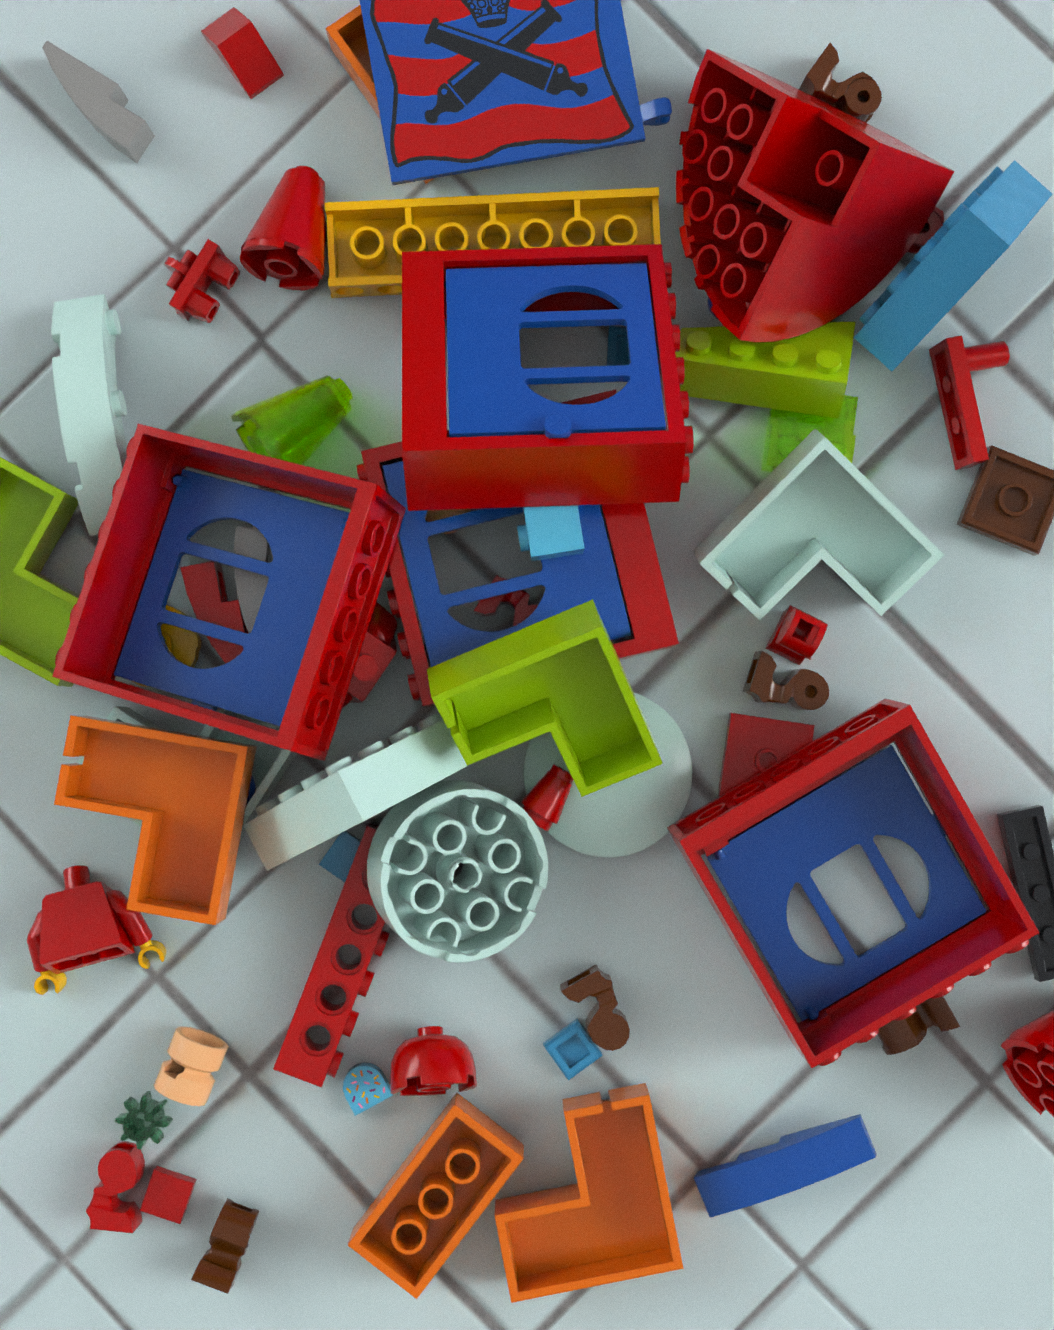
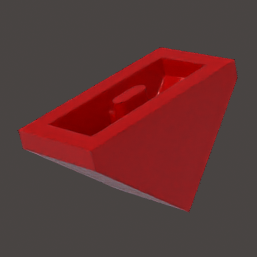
[201,7,284,99]

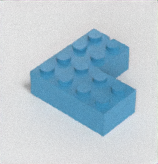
[854,160,1053,371]

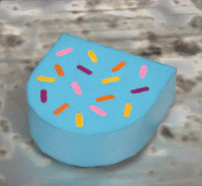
[343,1062,393,1116]

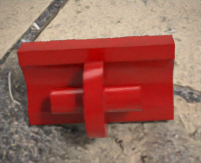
[164,239,240,323]

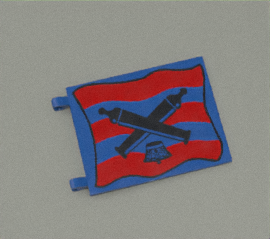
[360,0,672,185]

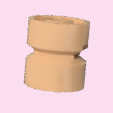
[154,1026,229,1106]

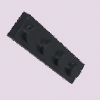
[997,805,1054,982]

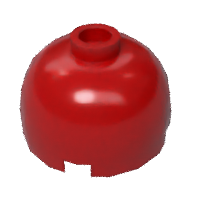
[390,1026,477,1096]

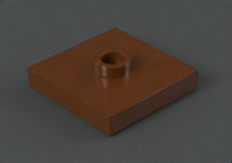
[957,445,1054,556]

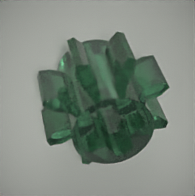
[115,1091,173,1150]

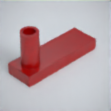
[929,335,1010,470]

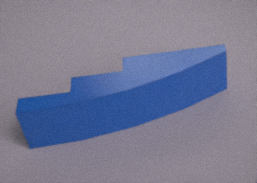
[694,1114,877,1218]

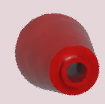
[240,166,325,291]

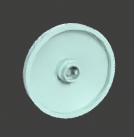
[524,693,692,857]

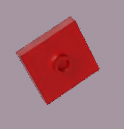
[718,713,815,804]

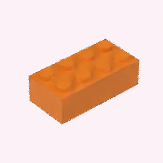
[347,1093,524,1299]

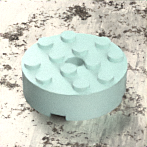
[367,780,548,963]

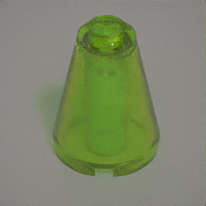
[231,375,353,465]

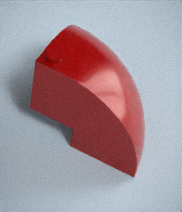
[676,49,955,342]

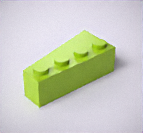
[675,321,856,419]

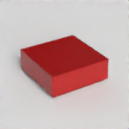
[140,1166,197,1224]

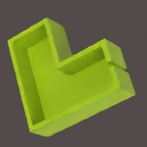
[0,457,79,687]
[427,599,663,797]

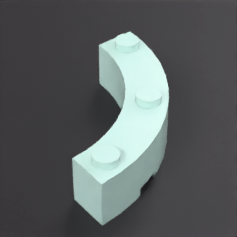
[51,294,127,536]

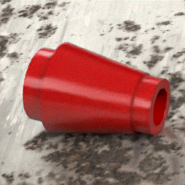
[521,764,573,831]

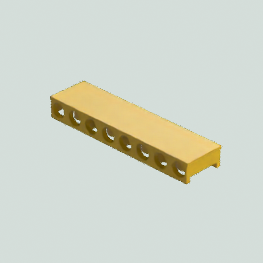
[325,187,661,298]

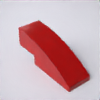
[180,561,249,664]

